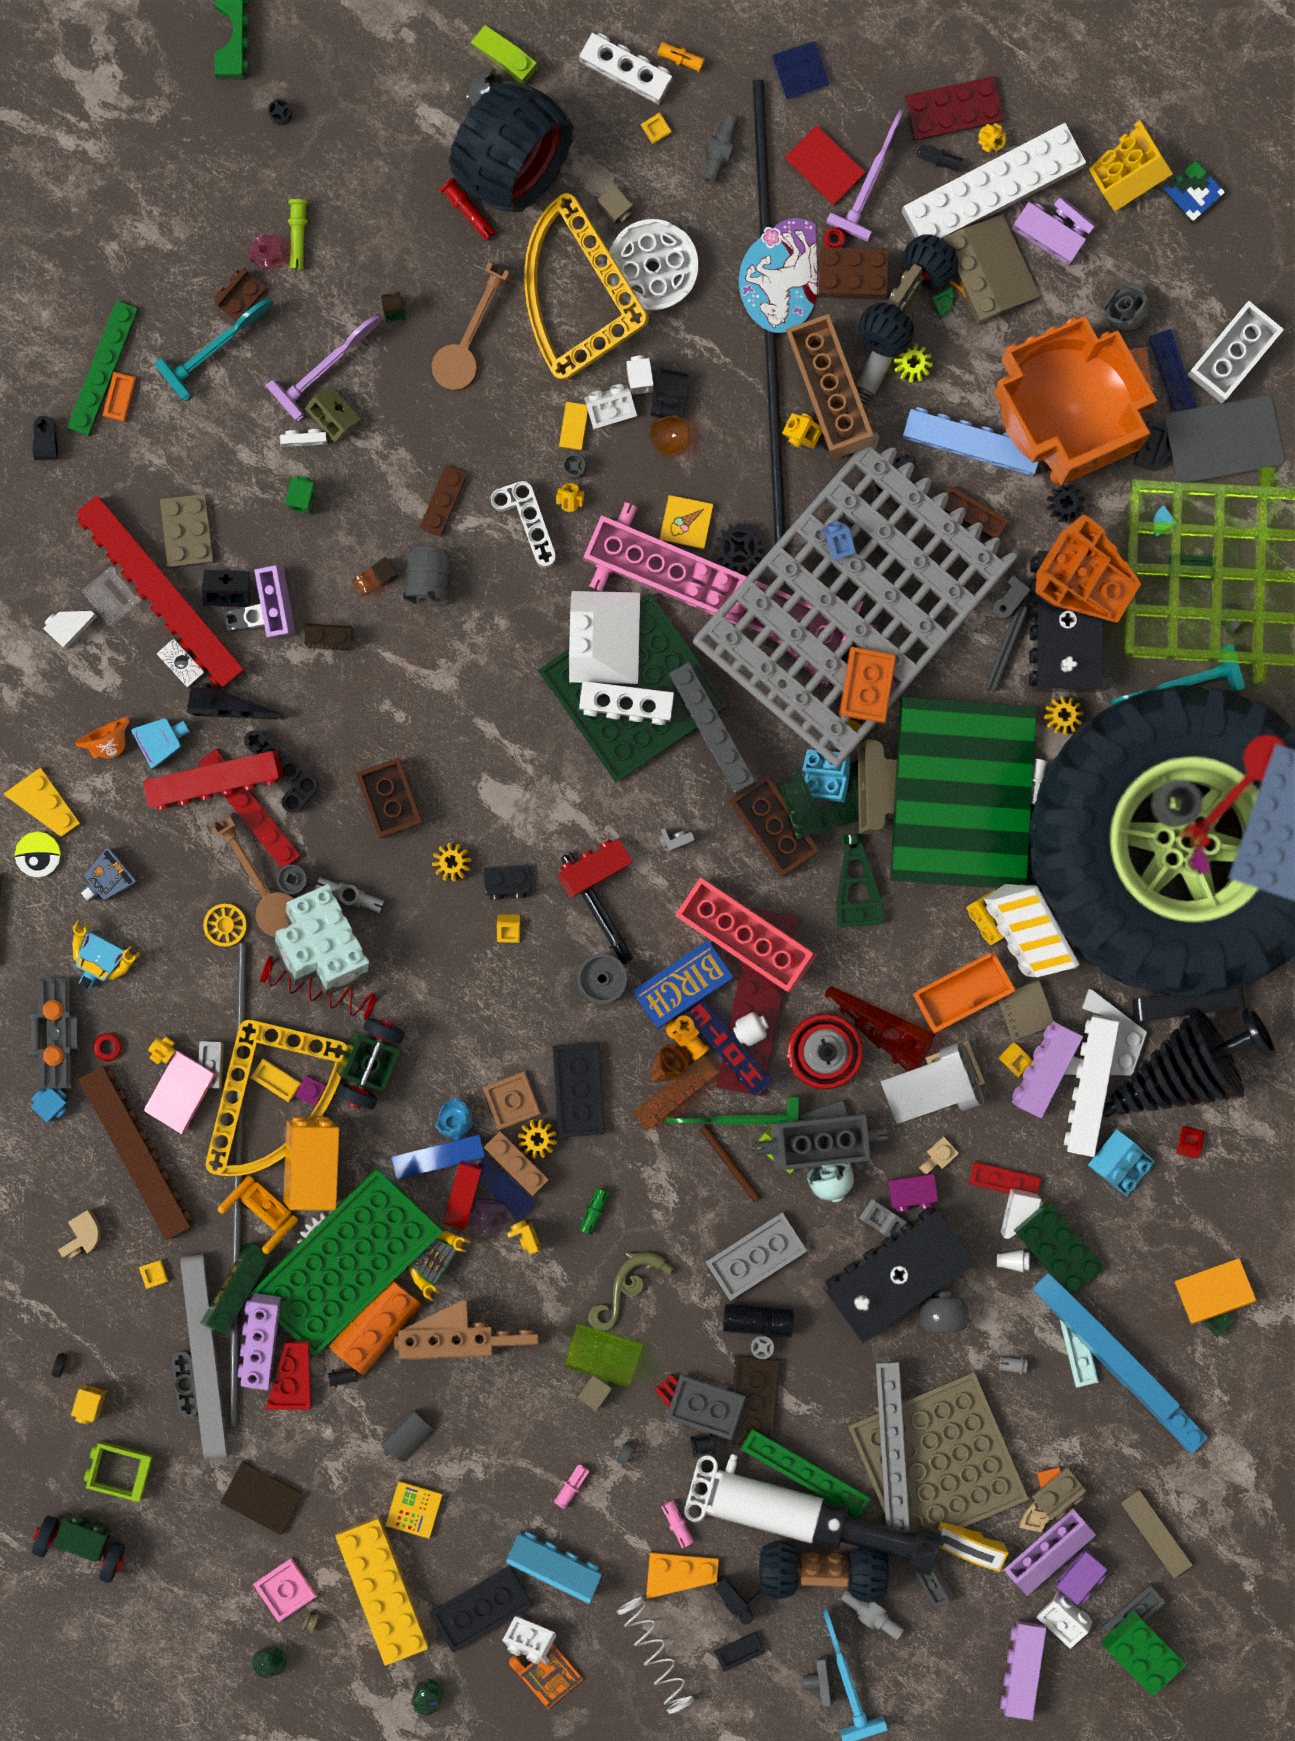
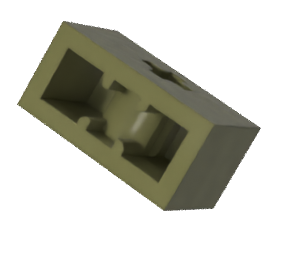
[305,385,361,442]

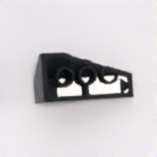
[187,683,283,720]

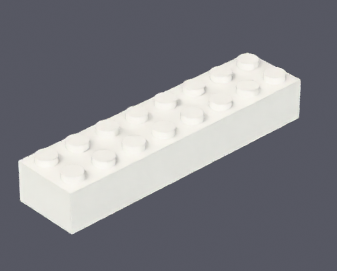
[902,123,1086,239]

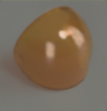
[650,415,690,457]

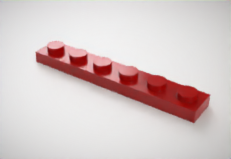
[198,749,301,868]

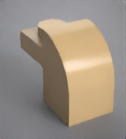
[58,1209,101,1259]

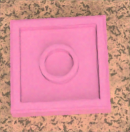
[253,1557,317,1622]

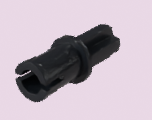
[917,145,963,172]

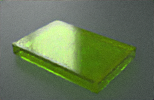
[564,1324,643,1388]

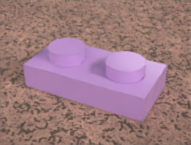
[1054,196,1097,234]

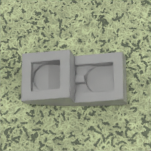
[859,1199,907,1237]

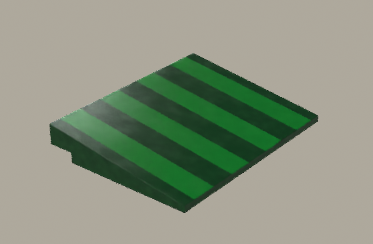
[890,697,1036,888]

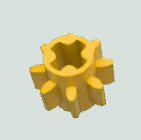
[978,123,1007,153]
[556,483,584,512]
[148,1036,176,1064]

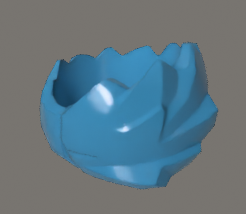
[435,1098,474,1140]

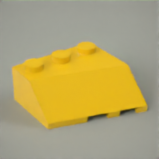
[1089,119,1173,212]

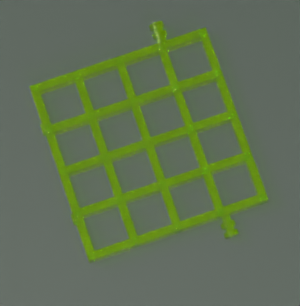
[1124,467,1295,684]

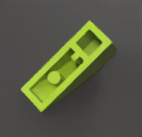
[471,25,537,84]

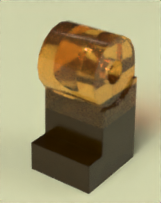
[352,557,398,597]

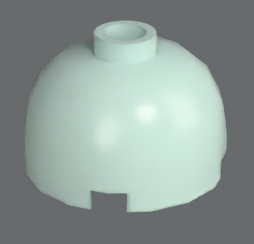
[807,1163,854,1202]

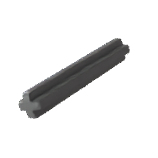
[986,605,1029,691]

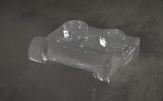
[81,565,142,627]

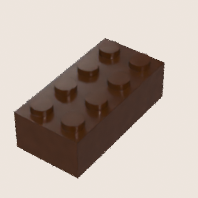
[729,775,819,877]

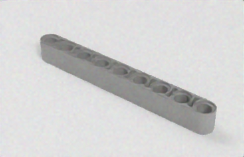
[180,1254,228,1460]

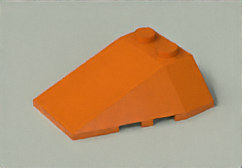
[1035,514,1141,623]

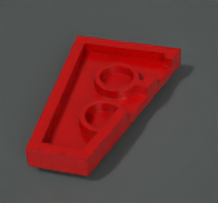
[265,1341,312,1410]

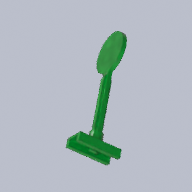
[665,1097,799,1125]

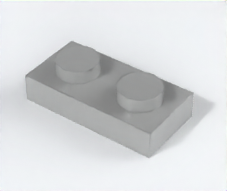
[198,1041,224,1088]

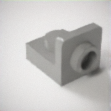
[658,828,695,852]

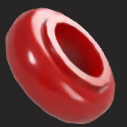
[93,1033,122,1061]

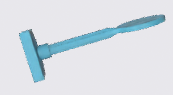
[822,1608,888,1741]

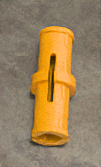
[657,41,705,72]

